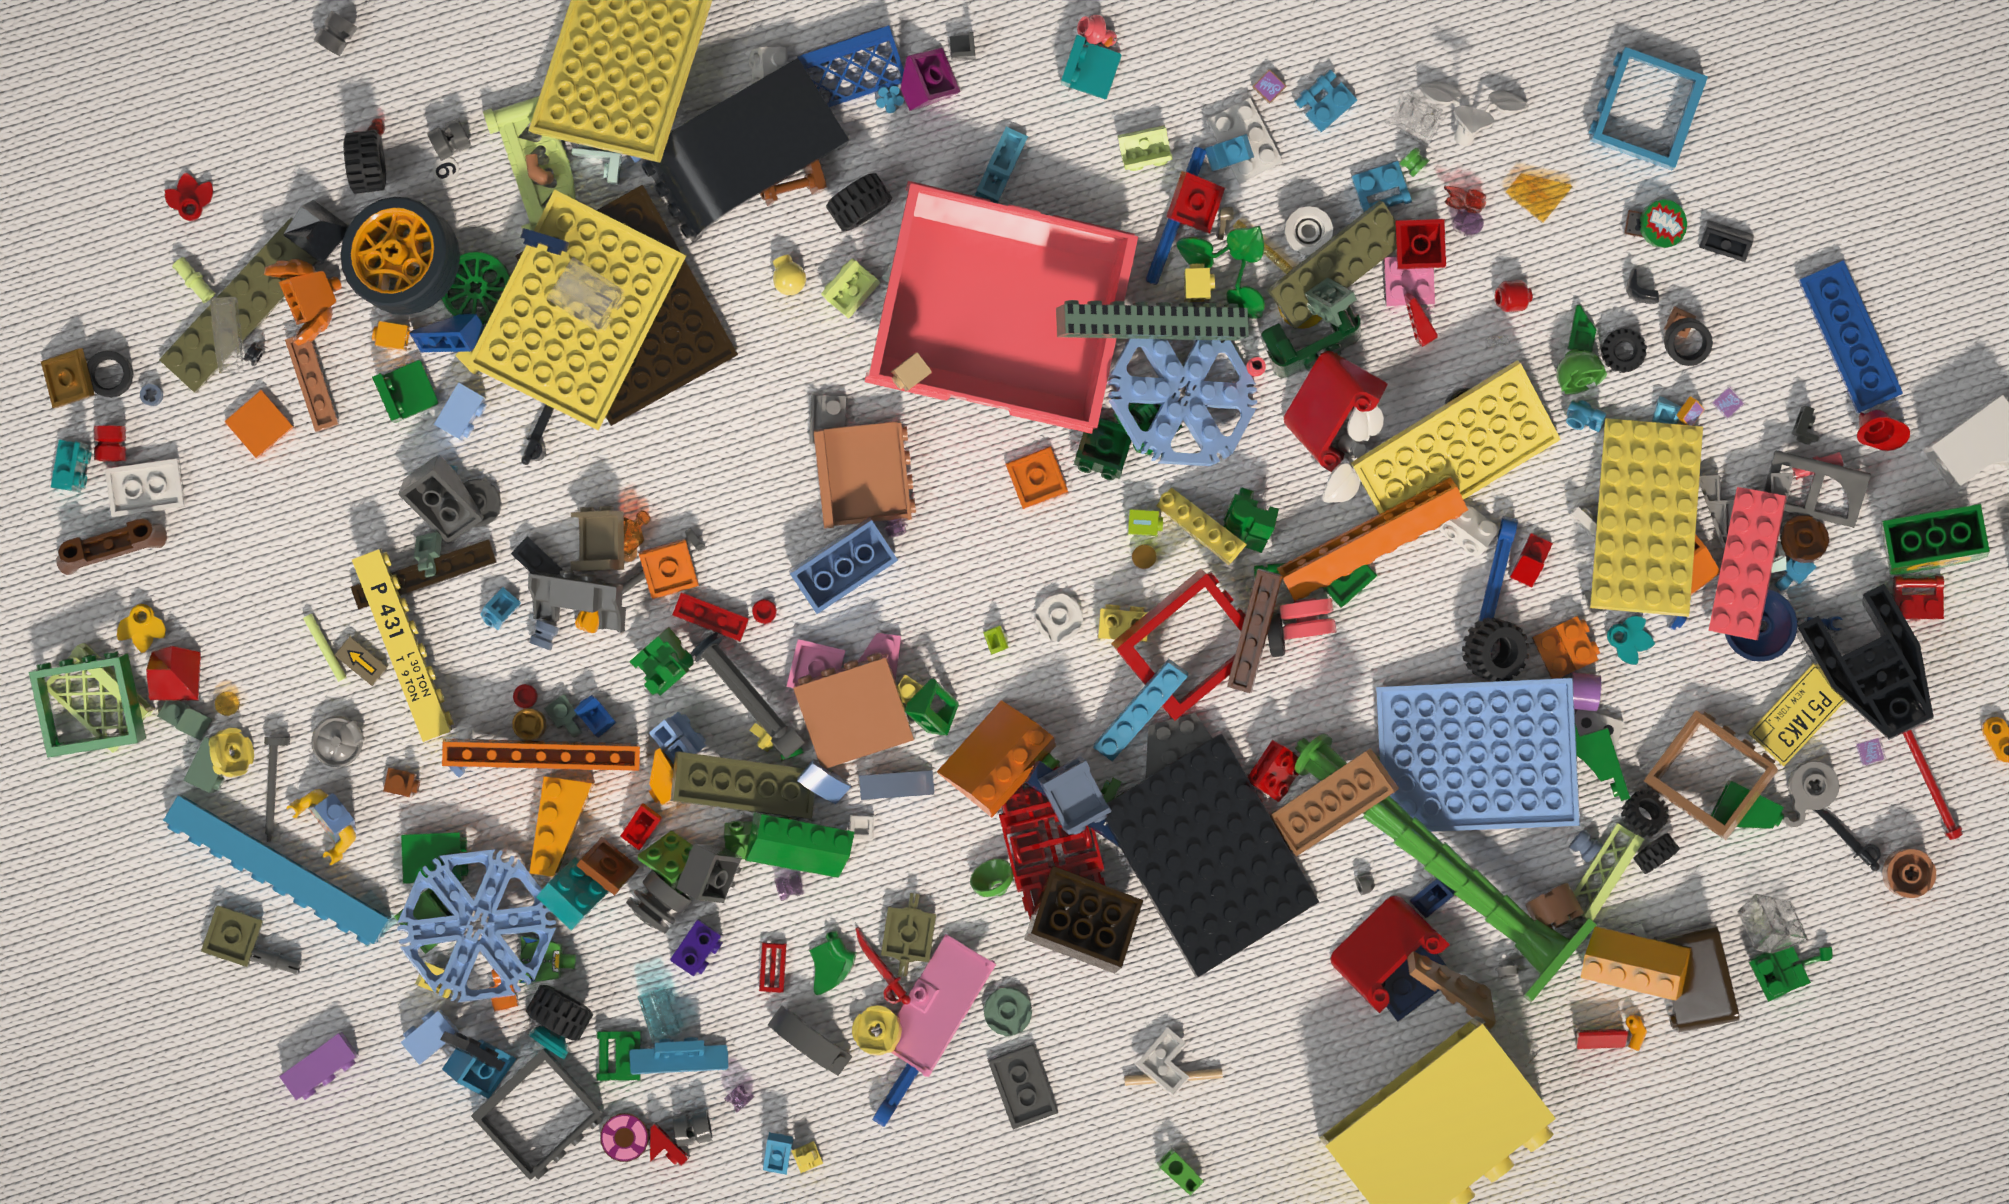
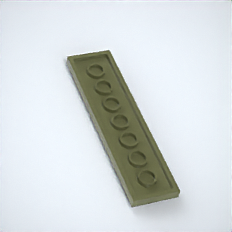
[159,217,318,393]

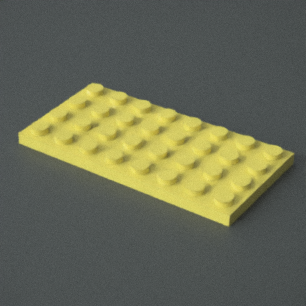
[1351,360,1561,514]
[1590,418,1703,617]

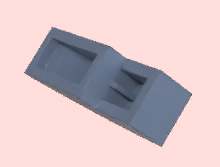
[859,770,935,800]

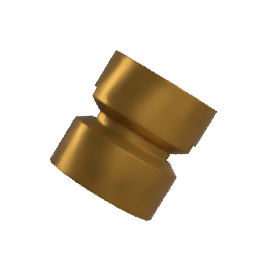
[512,709,547,740]

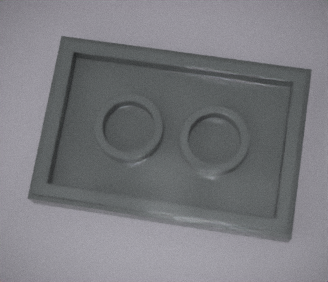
[988,1043,1059,1130]

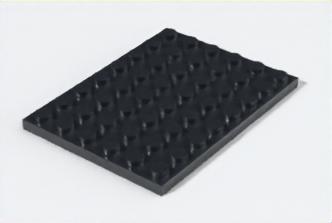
[1104,734,1319,978]

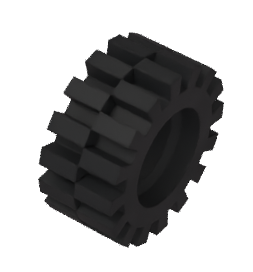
[1601,328,1647,373]
[1621,789,1669,837]
[1633,833,1680,874]

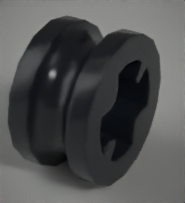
[243,342,265,366]

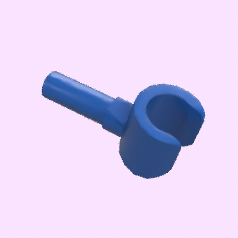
[1807,616,1843,631]

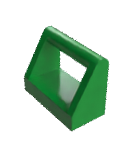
[905,678,959,736]

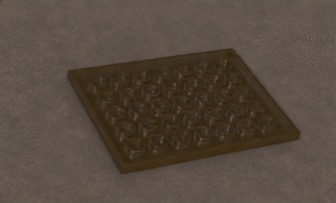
[515,184,738,426]

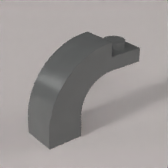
[767,1005,853,1076]

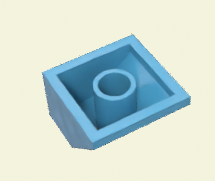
[442,1039,516,1099]

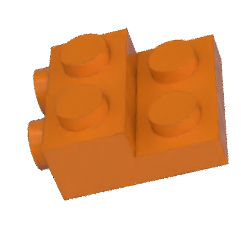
[1532,616,1600,679]

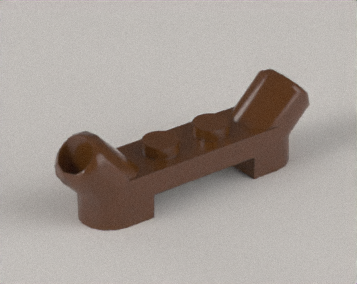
[56,519,167,575]

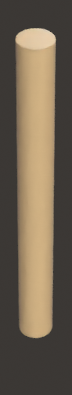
[1124,1068,1223,1086]

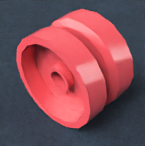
[1279,598,1337,640]

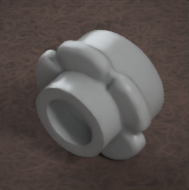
[1495,960,1519,979]

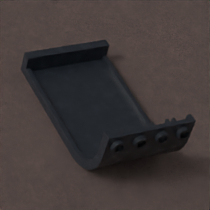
[641,58,849,243]

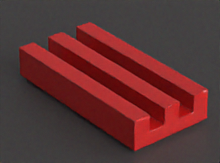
[759,942,787,993]

